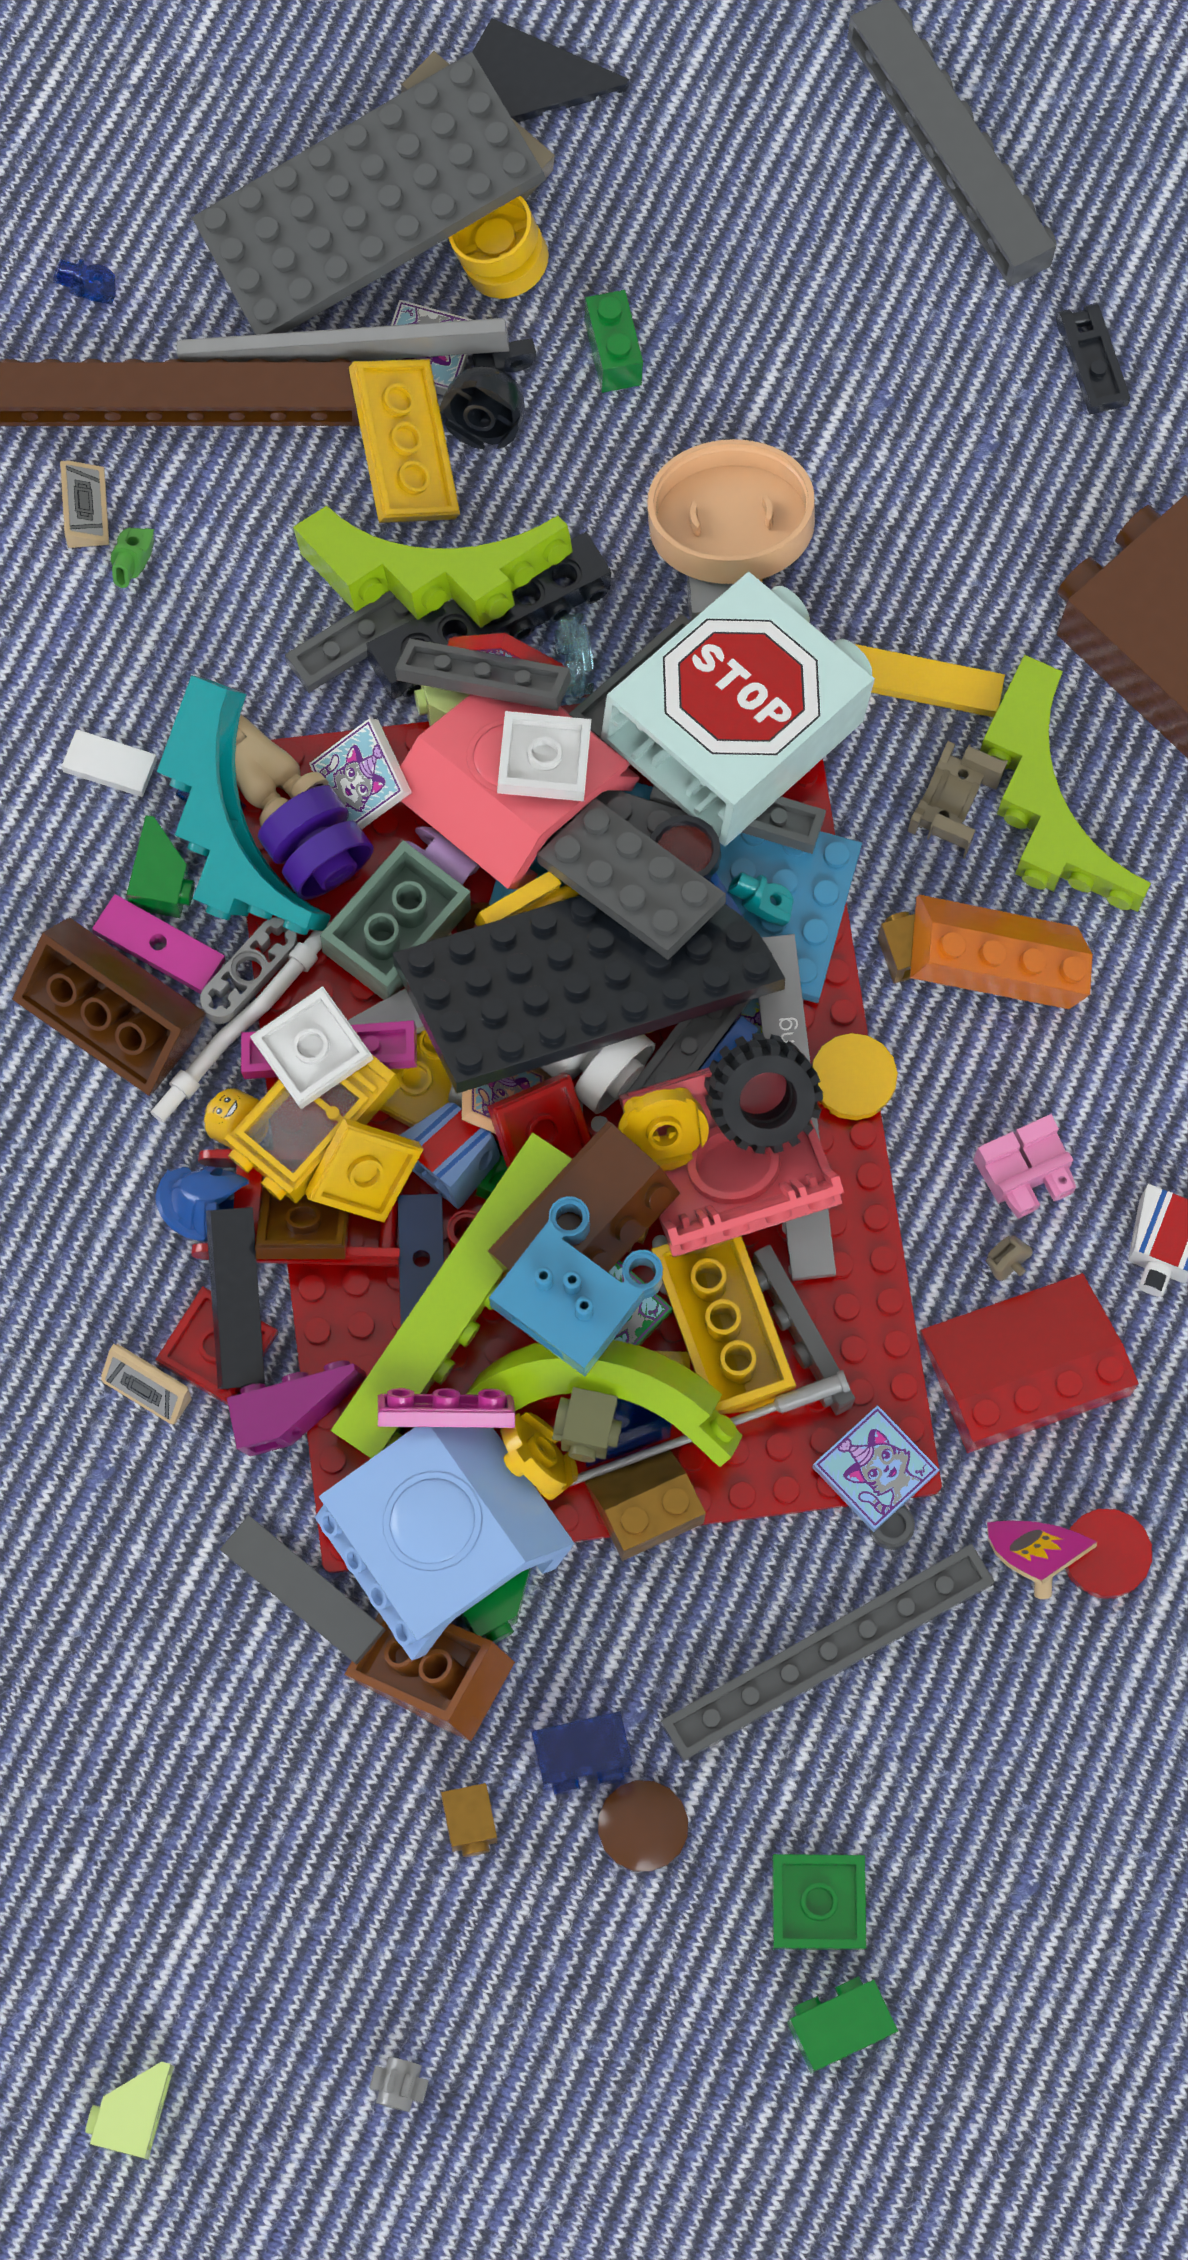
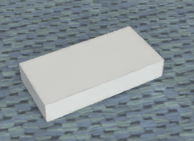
[62,729,157,797]

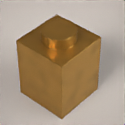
[877,911,915,984]
[441,1783,497,1857]

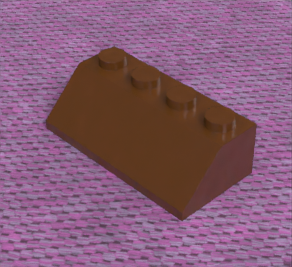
[12,917,206,1096]
[487,1121,680,1275]

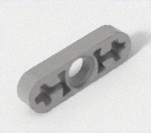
[200,917,298,1024]

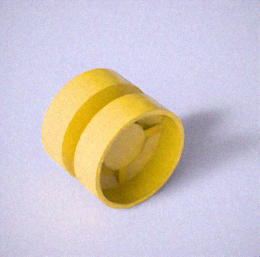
[448,196,549,299]

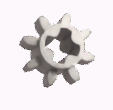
[369,2057,429,2112]

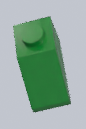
[126,815,195,918]
[461,1568,532,1644]

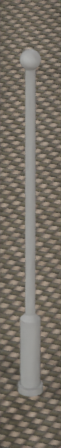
[569,1370,850,1487]

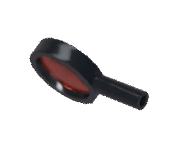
[650,815,722,881]

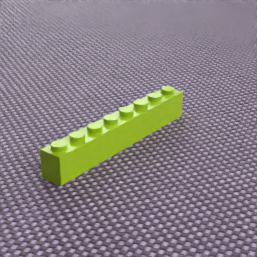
[331,1132,572,1458]

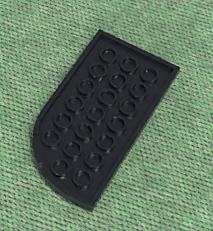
[393,895,785,1094]

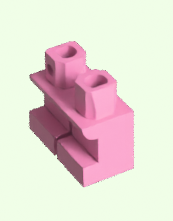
[973,1114,1076,1219]

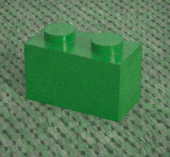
[584,290,643,393]
[787,1976,898,2074]

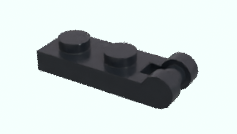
[1056,303,1130,415]

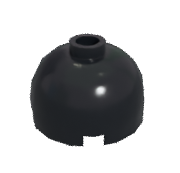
[440,366,525,449]

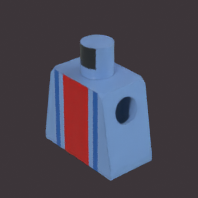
[399,1103,500,1209]

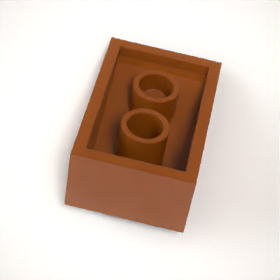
[344,1613,515,1742]

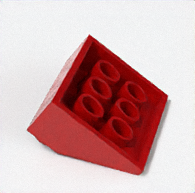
[919,1273,1139,1453]

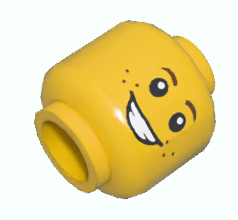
[204,1088,269,1148]

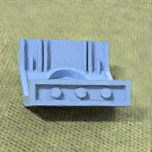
[314,1427,575,1661]

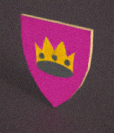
[987,1520,1097,1599]

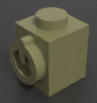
[552,1387,622,1462]

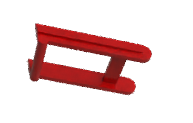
[191,1149,400,1267]

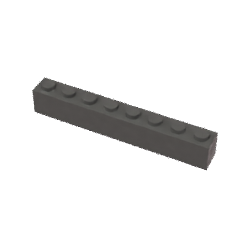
[847,0,1057,287]

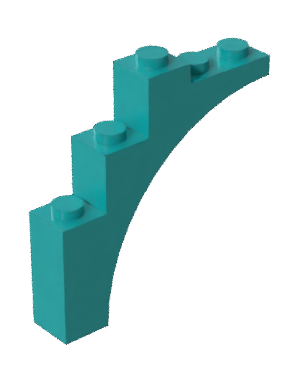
[157,675,331,935]

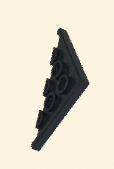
[472,18,629,123]

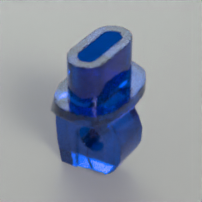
[53,258,116,304]

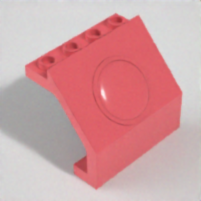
[400,694,640,889]
[618,1067,844,1257]

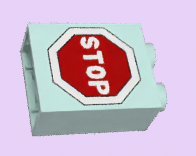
[601,571,875,846]

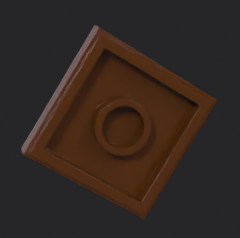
[255,1187,350,1259]

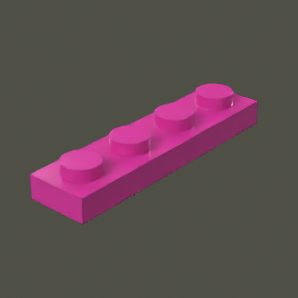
[241,1020,417,1079]

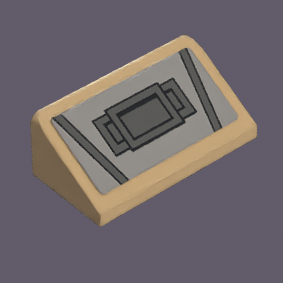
[60,461,110,548]
[101,1344,192,1425]

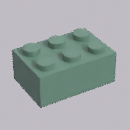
[320,840,471,1000]

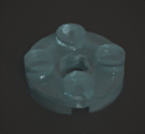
[554,613,594,699]

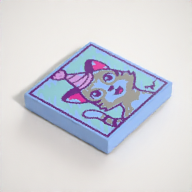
[812,1405,939,1532]

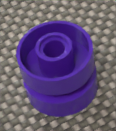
[258,785,374,900]

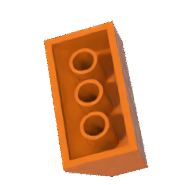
[910,894,1093,1009]

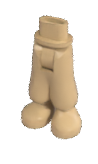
[235,714,329,826]

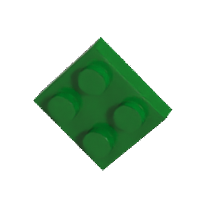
[772,1854,866,1950]

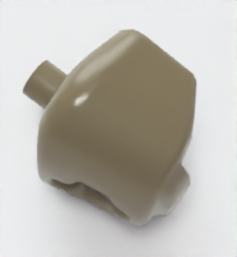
[986,1235,1033,1281]

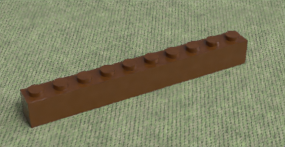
[0,359,360,426]

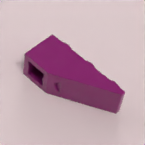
[227,1361,367,1457]

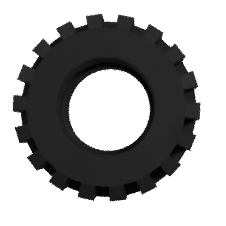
[704,1033,823,1154]

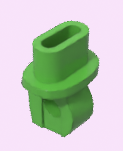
[111,527,155,588]

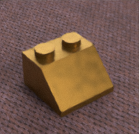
[584,1450,706,1561]

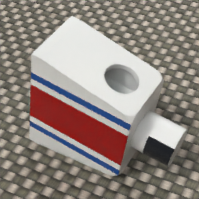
[1128,1184,1188,1297]

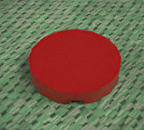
[1065,1509,1152,1598]

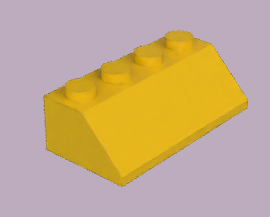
[652,1236,796,1414]

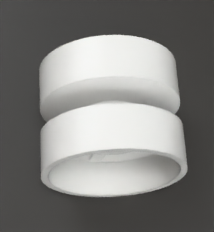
[541,1034,655,1114]

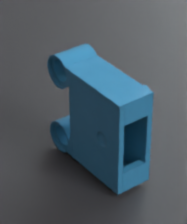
[489,1196,663,1377]

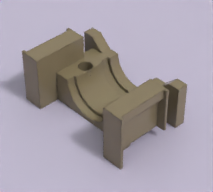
[908,741,1008,859]

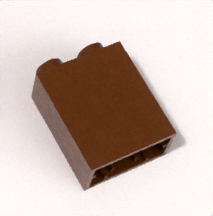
[1056,495,1188,759]

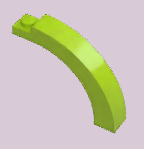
[465,1340,743,1467]

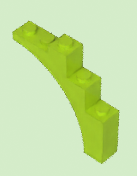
[293,506,573,628]
[980,655,1151,912]

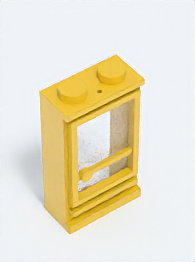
[224,1055,401,1204]

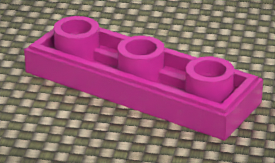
[92,894,226,994]
[377,1388,515,1428]

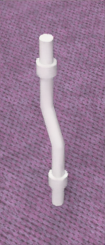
[151,922,330,1123]

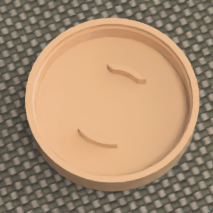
[647,439,815,584]

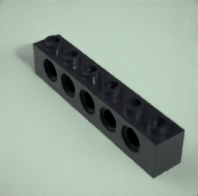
[366,531,611,700]

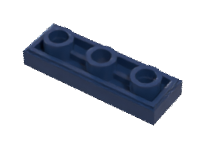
[398,1194,444,1326]

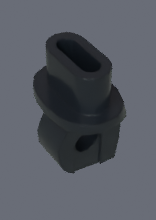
[471,338,536,372]

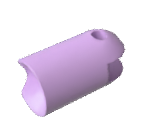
[405,826,480,885]

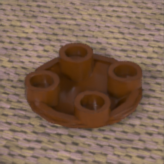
[598,1780,688,1872]

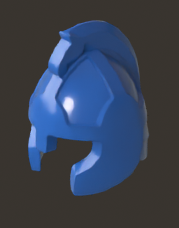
[155,1166,249,1242]

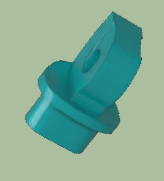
[728,872,794,927]

